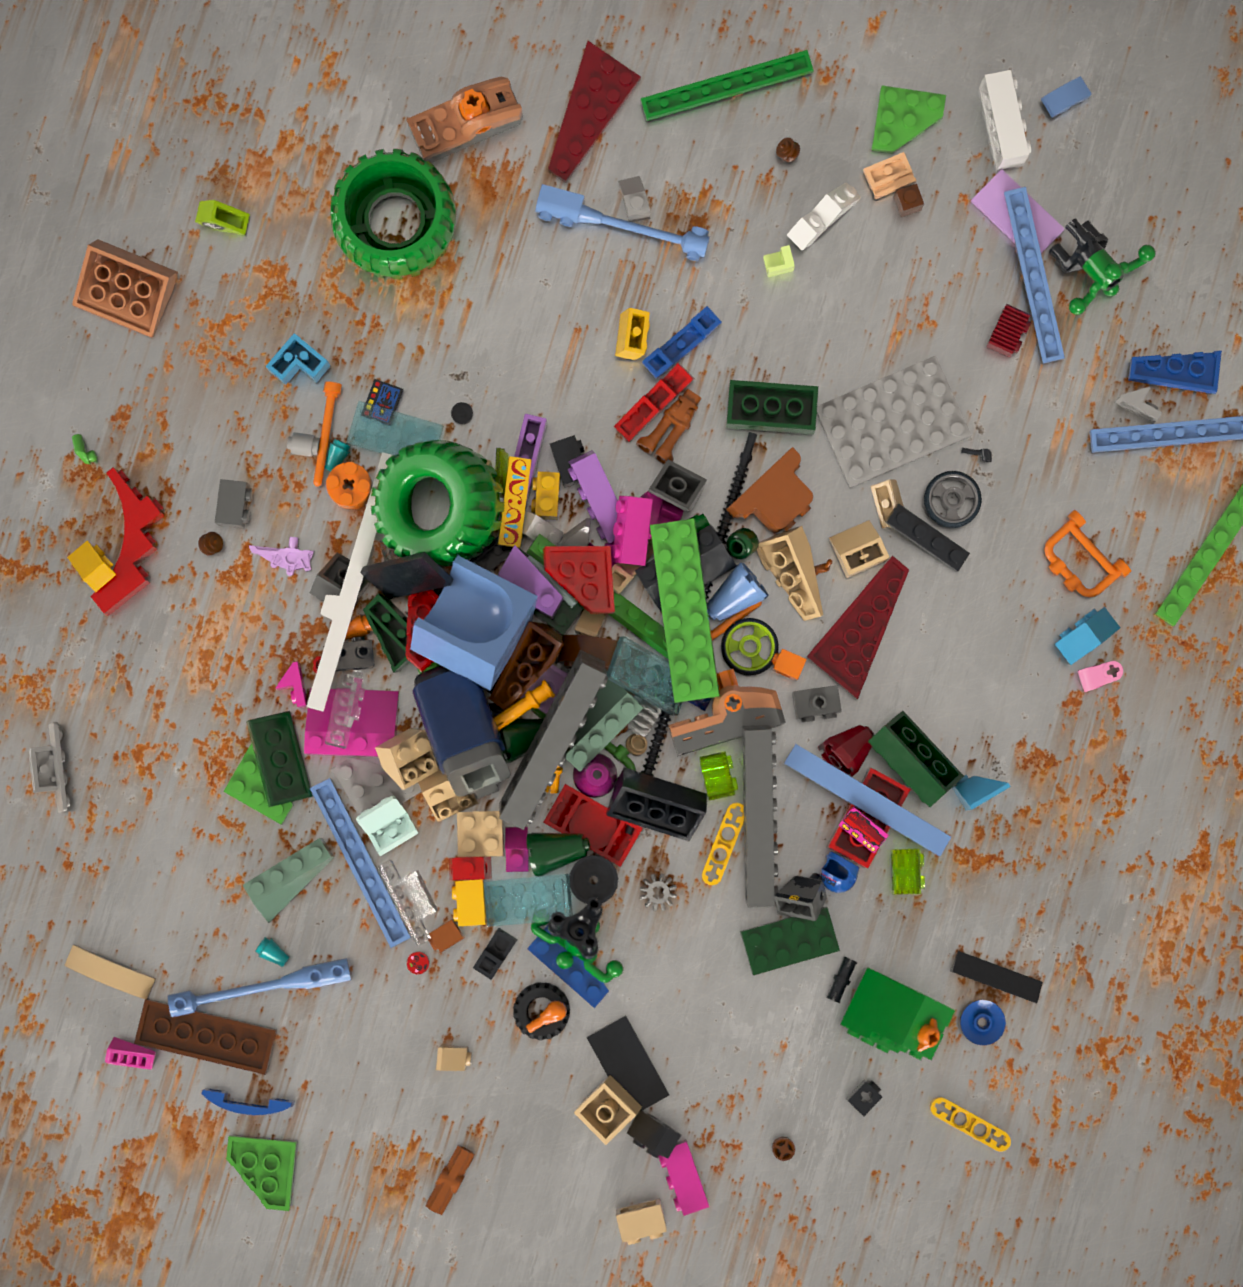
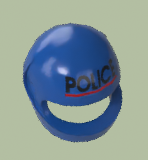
[821,851,860,893]

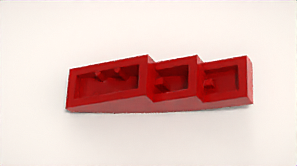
[614,363,695,442]

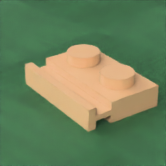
[863,152,917,199]

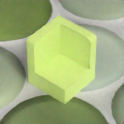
[763,245,795,277]

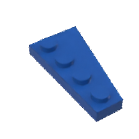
[1128,350,1222,394]
[527,925,609,1008]

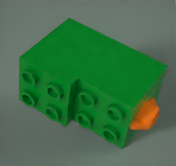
[840,967,956,1061]

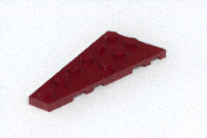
[807,555,909,700]

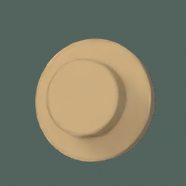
[626,734,647,756]

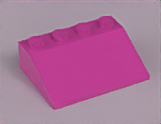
[304,688,399,757]

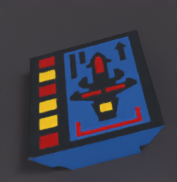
[361,379,403,426]

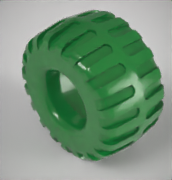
[330,148,456,280]
[371,440,504,568]

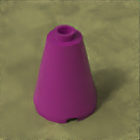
[573,753,617,798]

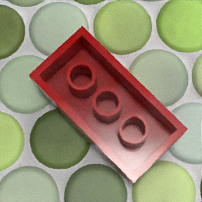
[827,768,911,868]

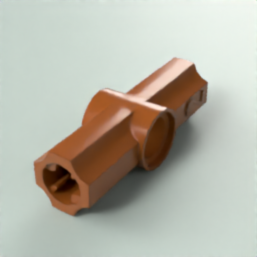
[425,1145,475,1215]

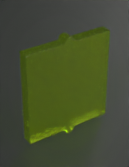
[495,448,508,492]

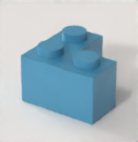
[265,333,331,385]
[1055,607,1120,665]

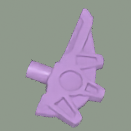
[249,537,314,576]

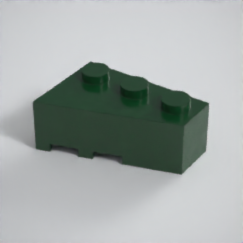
[363,594,410,673]

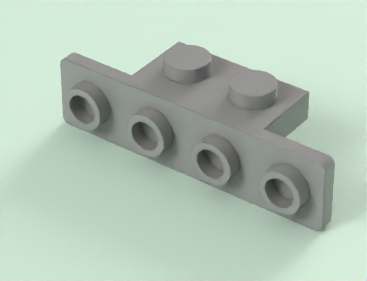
[28,722,70,813]

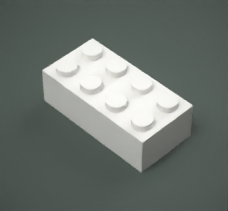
[979,70,1031,172]

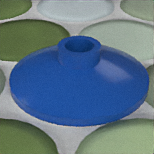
[960,1000,1006,1046]

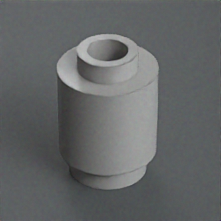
[287,432,320,457]

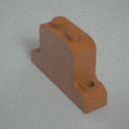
[726,447,813,533]

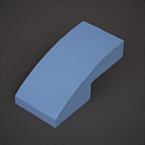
[1041,76,1092,117]

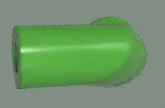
[72,434,98,464]

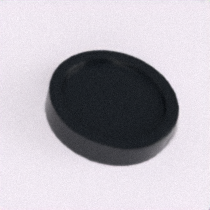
[451,402,473,425]

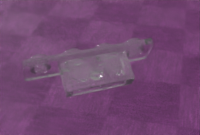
[325,670,365,749]
[378,860,438,946]

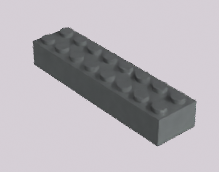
[499,650,608,830]

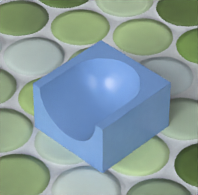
[410,555,538,690]

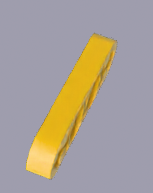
[702,803,744,885]
[930,1097,1011,1151]

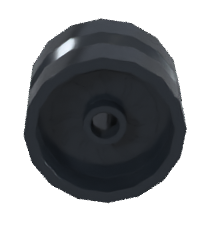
[569,855,619,904]

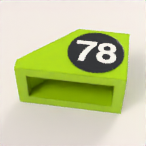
[195,200,250,235]

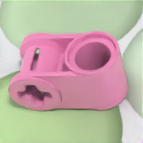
[1077,661,1123,692]

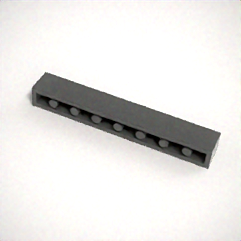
[742,725,778,907]

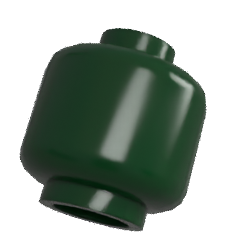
[726,528,759,559]

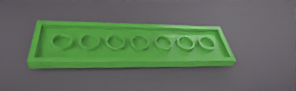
[650,518,720,703]

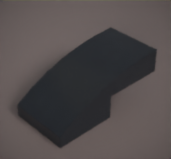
[473,928,518,980]

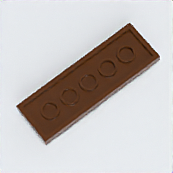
[134,999,277,1075]

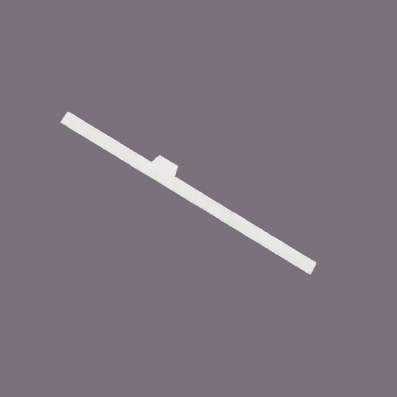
[307,452,392,711]

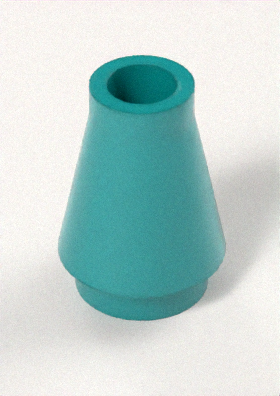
[325,439,351,471]
[255,937,290,967]

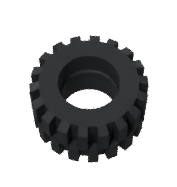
[513,982,570,1040]

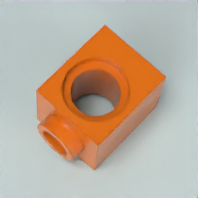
[772,649,807,681]

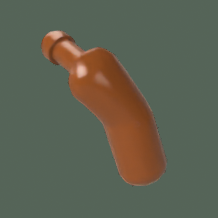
[814,559,832,576]

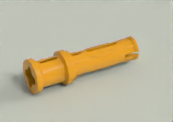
[494,679,556,731]

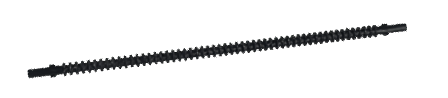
[624,432,757,835]

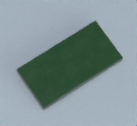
[246,711,312,808]

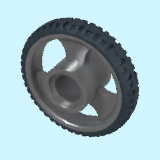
[924,471,982,528]

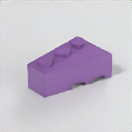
[498,545,563,619]

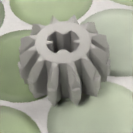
[628,697,662,737]
[639,874,677,911]

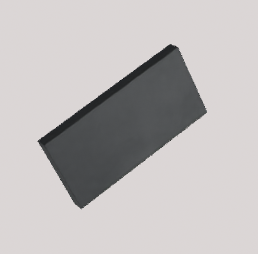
[360,552,453,599]
[587,1015,669,1111]

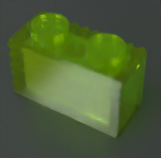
[699,751,738,801]
[891,849,925,895]

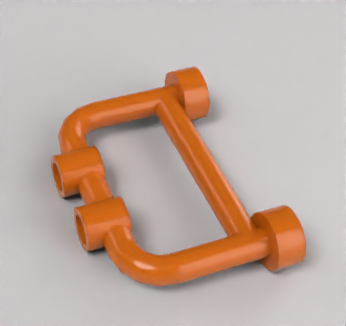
[1044,510,1132,598]

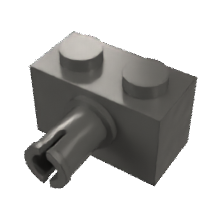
[792,685,842,722]

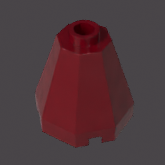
[818,725,874,777]

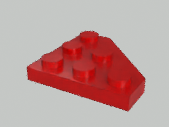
[543,546,615,614]
[405,590,439,672]

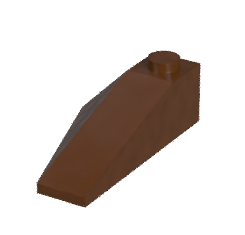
[489,621,564,710]

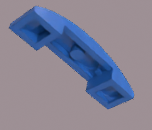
[642,306,722,379]
[202,1088,295,1115]

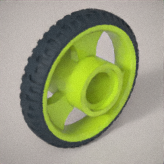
[721,618,779,676]

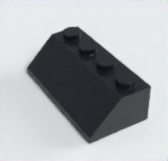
[635,524,737,612]
[606,767,707,841]

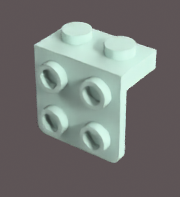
[356,796,419,856]

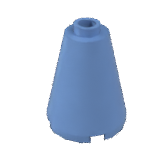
[707,562,769,621]

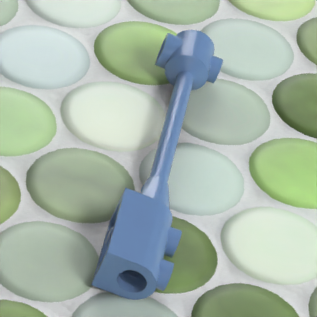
[535,184,710,261]
[168,958,351,1017]

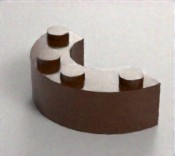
[558,635,648,683]

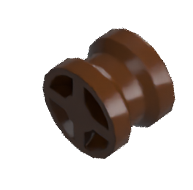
[772,1136,795,1161]

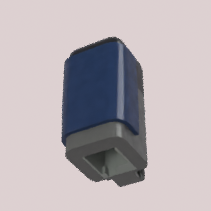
[412,665,511,799]

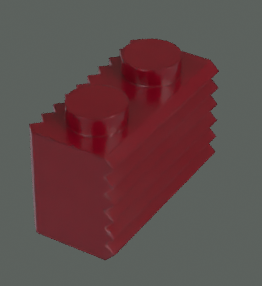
[986,304,1032,357]

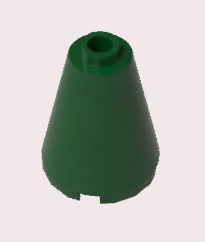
[499,719,544,763]
[527,832,591,877]

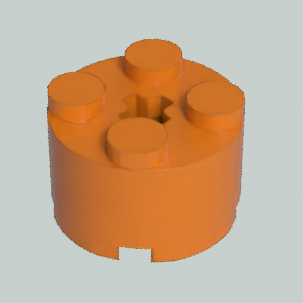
[326,462,373,510]

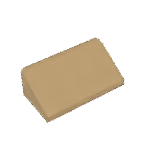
[870,479,904,528]

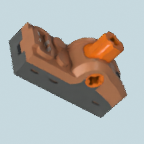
[406,76,523,163]
[669,669,786,757]

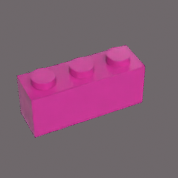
[611,496,653,566]
[659,1139,709,1216]

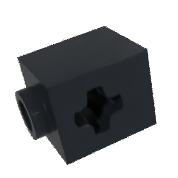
[846,1079,882,1116]

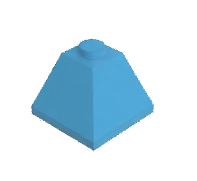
[952,774,1011,811]

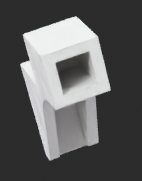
[787,182,861,250]
[498,498,564,546]

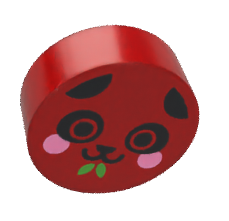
[407,952,430,974]

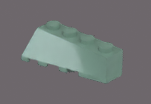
[565,672,643,772]
[243,838,334,923]

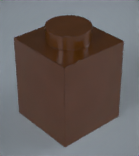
[893,184,924,218]

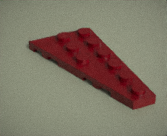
[548,41,641,183]

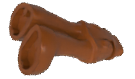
[636,389,701,465]

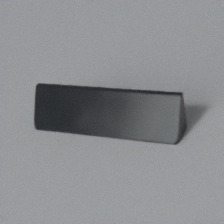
[950,951,1043,1004]

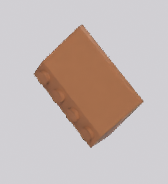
[72,239,178,337]

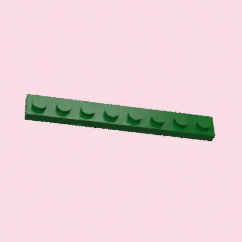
[640,50,814,121]

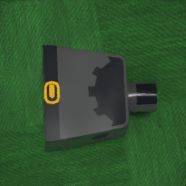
[774,873,827,921]

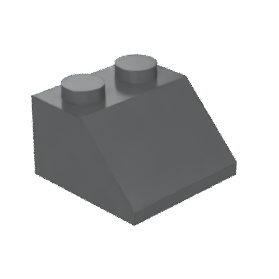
[648,459,707,512]
[309,552,371,606]

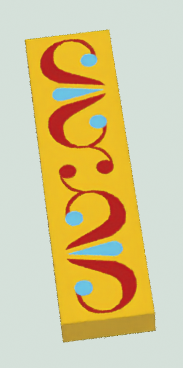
[497,456,532,548]

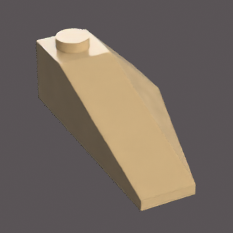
[757,526,823,621]

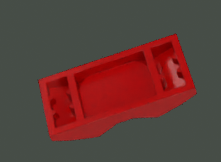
[543,784,643,867]

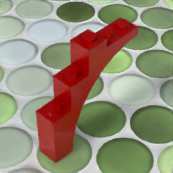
[90,467,165,616]

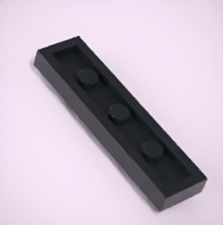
[885,504,970,572]

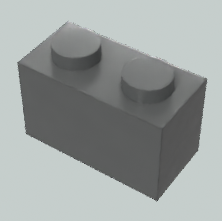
[215,479,252,529]

